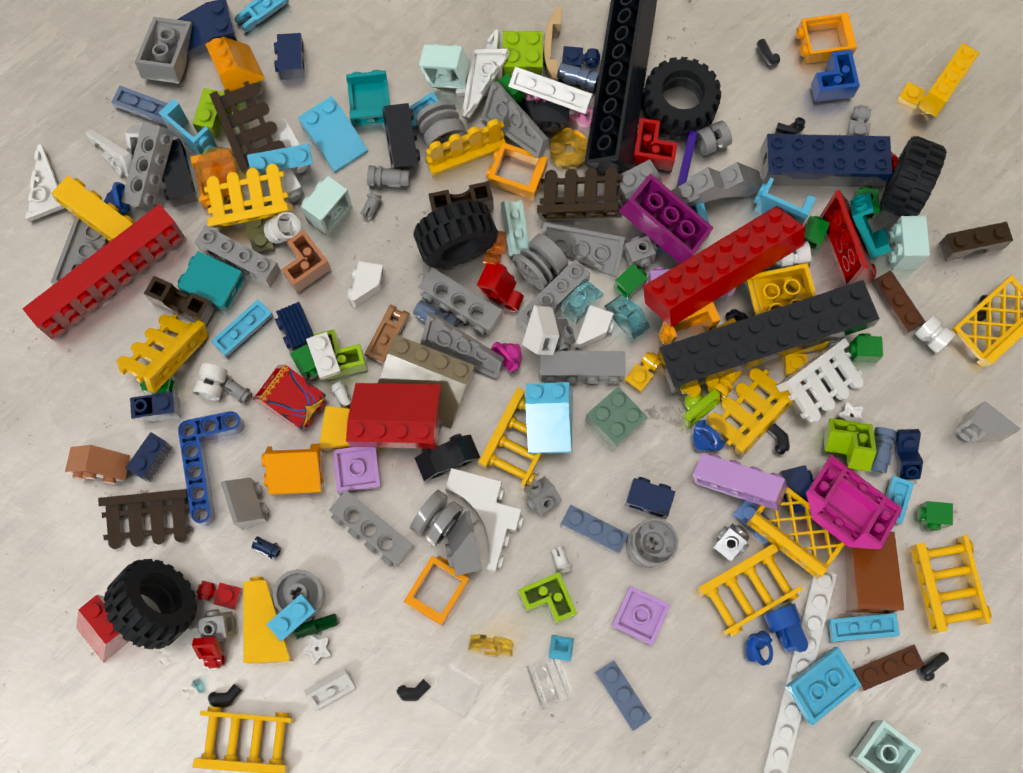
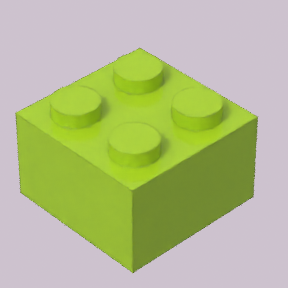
[502,31,543,76]

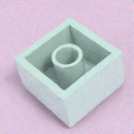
[419,43,470,89]
[301,176,352,236]
[888,216,930,270]
[851,720,922,773]

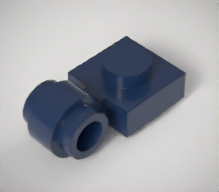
[562,46,601,68]

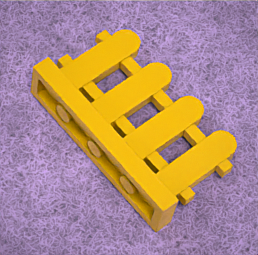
[425,119,506,177]
[204,164,294,229]
[117,314,208,394]
[708,368,795,458]

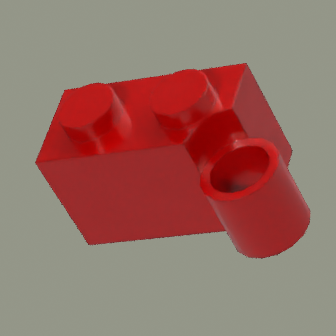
[477,263,524,312]

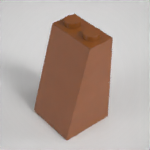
[845,532,904,614]

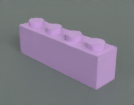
[693,453,787,511]

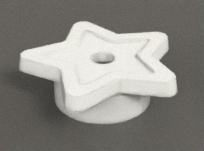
[837,402,864,423]
[302,635,331,664]

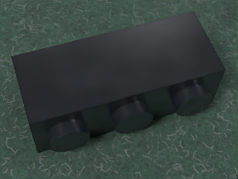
[382,103,420,169]
[162,138,198,207]

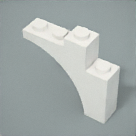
[245,119,311,210]
[445,468,524,573]

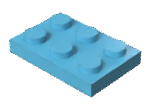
[785,647,862,725]

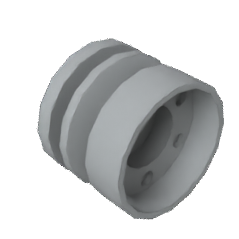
[415,100,468,149]
[513,234,569,290]
[626,518,679,568]

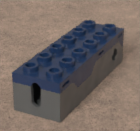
[761,134,898,188]

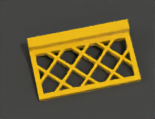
[952,275,1023,368]
[746,487,845,579]

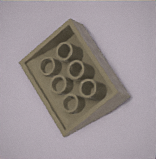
[378,335,475,429]

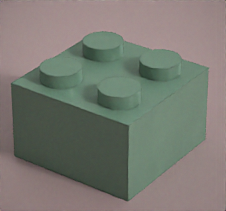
[585,386,648,450]

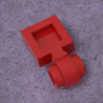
[196,580,242,610]
[191,637,226,669]

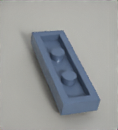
[111,86,168,125]
[560,504,629,554]
[595,660,652,731]

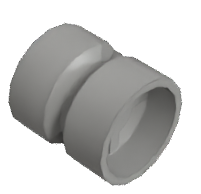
[696,120,732,155]

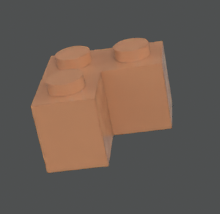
[281,230,331,293]
[65,445,131,484]

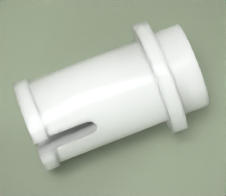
[331,381,352,408]
[551,546,573,576]

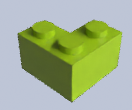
[192,88,247,138]
[314,329,367,381]
[823,418,877,471]
[518,572,577,624]

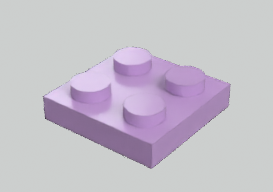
[332,447,381,494]
[611,585,671,646]

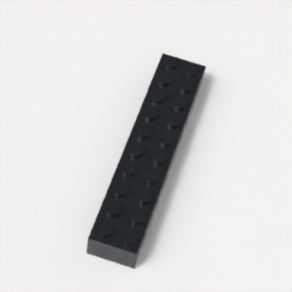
[584,0,657,174]
[658,280,880,393]

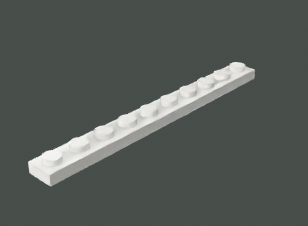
[762,571,837,773]

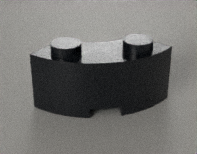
[519,100,570,133]
[415,434,480,481]

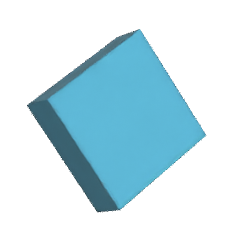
[549,635,574,661]

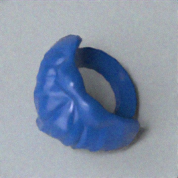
[104,182,130,215]
[693,420,725,451]
[746,630,773,666]

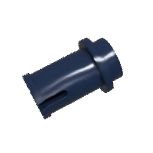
[251,536,281,559]

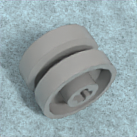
[410,489,463,547]
[273,569,326,620]

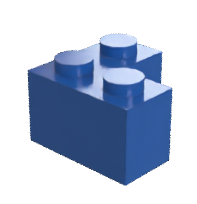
[811,50,860,102]

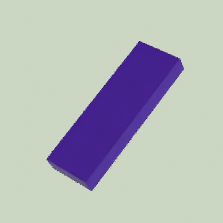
[676,131,697,187]

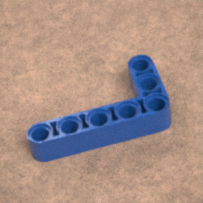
[178,411,244,526]

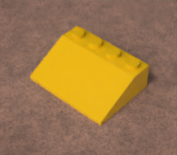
[747,263,829,354]

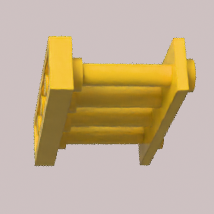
[478,387,543,489]
[910,535,992,634]
[696,543,803,637]
[193,706,295,773]

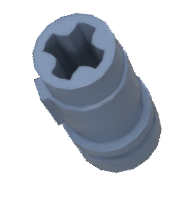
[557,63,599,92]
[413,300,458,327]
[870,427,897,474]

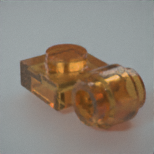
[483,230,507,265]

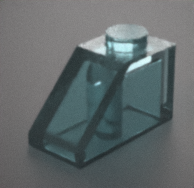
[561,281,604,324]
[604,295,650,339]

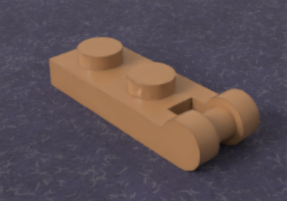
[364,304,410,364]

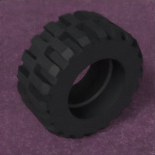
[642,57,722,139]
[880,136,947,217]
[413,200,498,269]
[104,559,197,649]

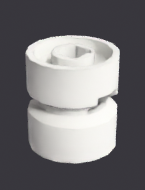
[264,212,301,244]
[776,241,811,269]
[914,314,956,354]
[192,363,228,400]

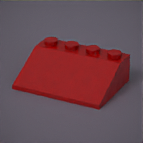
[820,190,877,285]
[346,383,441,449]

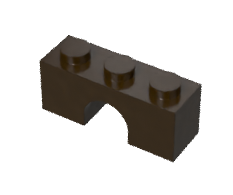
[428,181,494,212]
[939,221,1013,261]
[144,276,215,326]

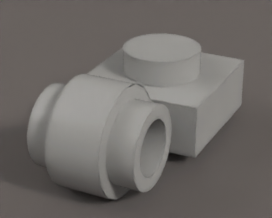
[847,105,871,136]

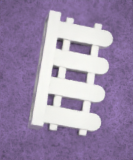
[509,67,594,114]
[776,338,864,423]

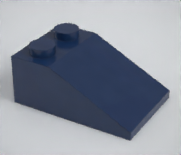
[176,0,238,57]

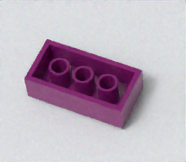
[619,173,714,263]

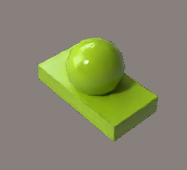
[683,389,720,428]

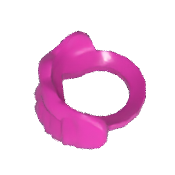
[491,342,522,372]

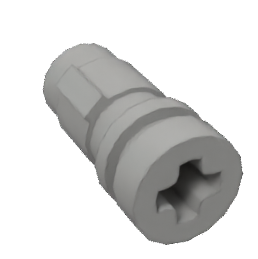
[367,165,410,188]

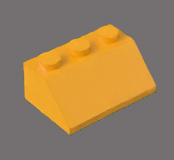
[205,36,265,92]

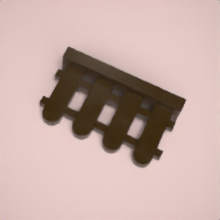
[209,81,285,174]
[537,167,622,221]
[98,489,193,549]

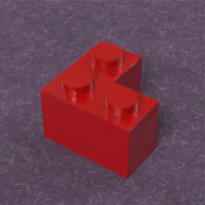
[632,118,678,172]

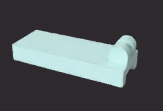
[500,200,529,256]

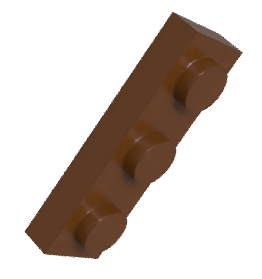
[871,270,926,334]
[853,644,924,691]

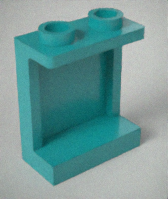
[346,70,390,127]
[850,193,892,259]
[177,251,246,313]

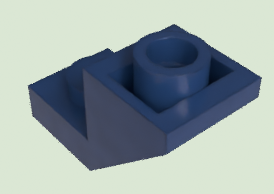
[894,429,923,479]

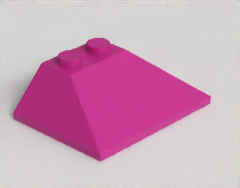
[806,455,903,549]

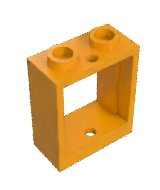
[796,12,857,64]
[486,142,548,201]
[403,555,470,626]

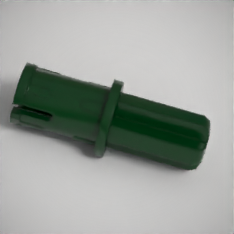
[294,614,339,639]

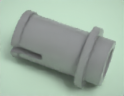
[360,191,382,219]
[224,379,252,404]

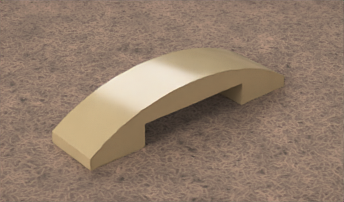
[543,6,562,81]

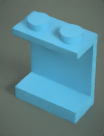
[159,99,217,155]
[754,177,816,225]

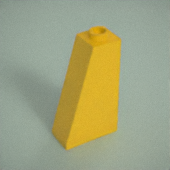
[320,406,351,453]
[243,577,293,664]

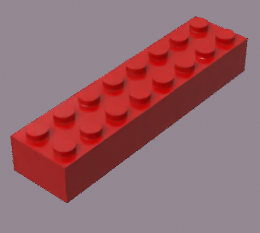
[22,204,185,339]
[643,206,805,327]

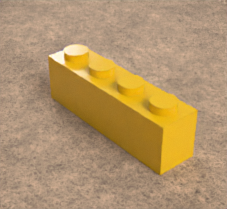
[919,43,980,117]
[51,175,135,241]

